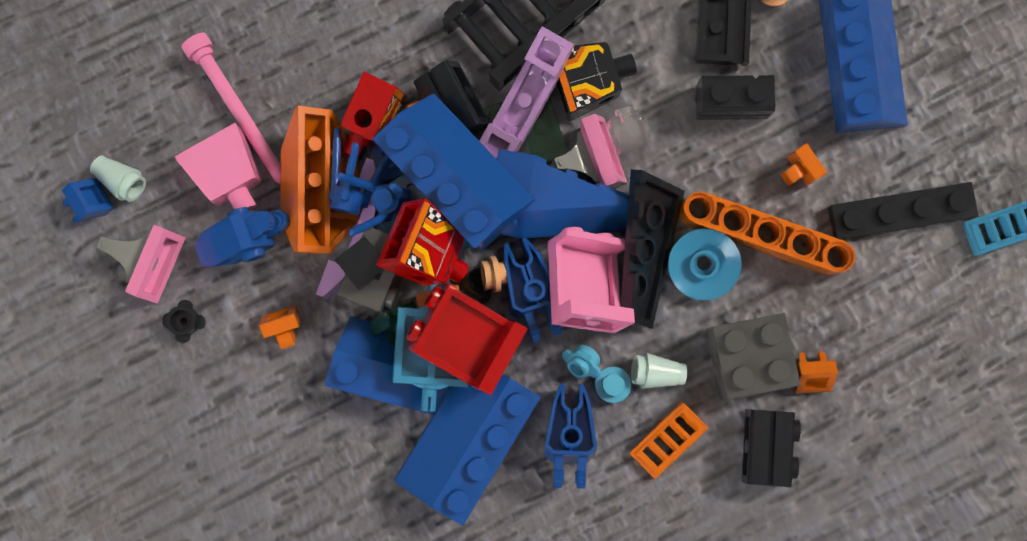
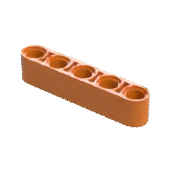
[679,191,855,276]

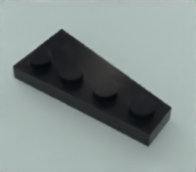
[621,169,685,329]

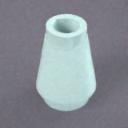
[90,155,146,202]
[631,352,687,389]

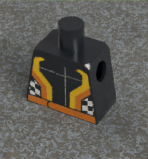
[556,42,637,122]

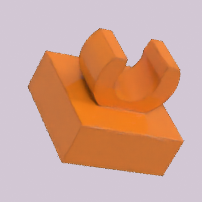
[780,143,828,186]
[259,304,301,350]
[794,351,838,394]

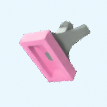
[550,114,627,188]
[96,225,186,304]

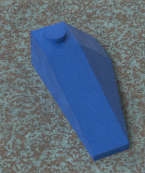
[497,149,629,238]
[324,316,451,415]

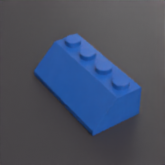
[819,0,908,133]
[372,93,535,251]
[394,374,541,526]

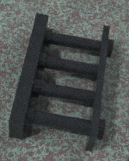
[442,0,605,91]

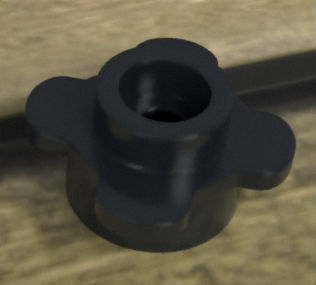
[162,300,206,343]

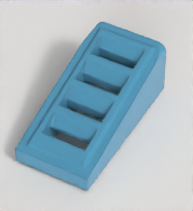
[962,201,1027,256]

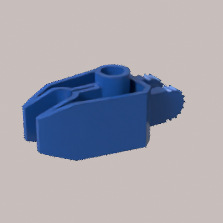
[195,207,290,267]
[502,238,562,343]
[544,384,597,489]

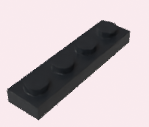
[828,182,979,240]

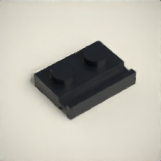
[696,0,752,66]

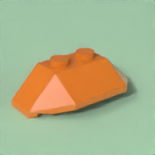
[280,105,358,254]

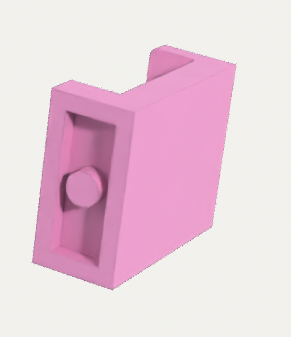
[548,227,635,334]

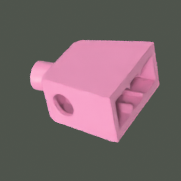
[175,123,262,212]

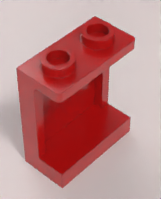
[406,283,528,395]

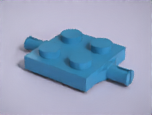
[392,284,468,412]

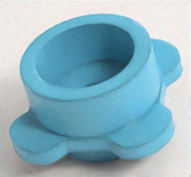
[562,345,601,380]

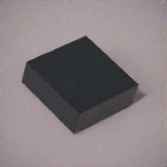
[335,236,385,290]

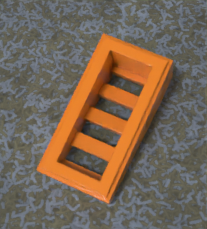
[629,402,708,479]

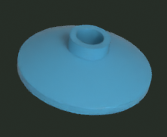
[668,228,742,300]

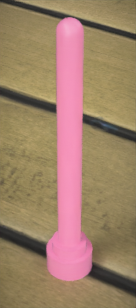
[181,32,281,184]

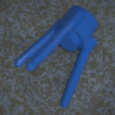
[328,127,390,215]
[336,172,411,236]

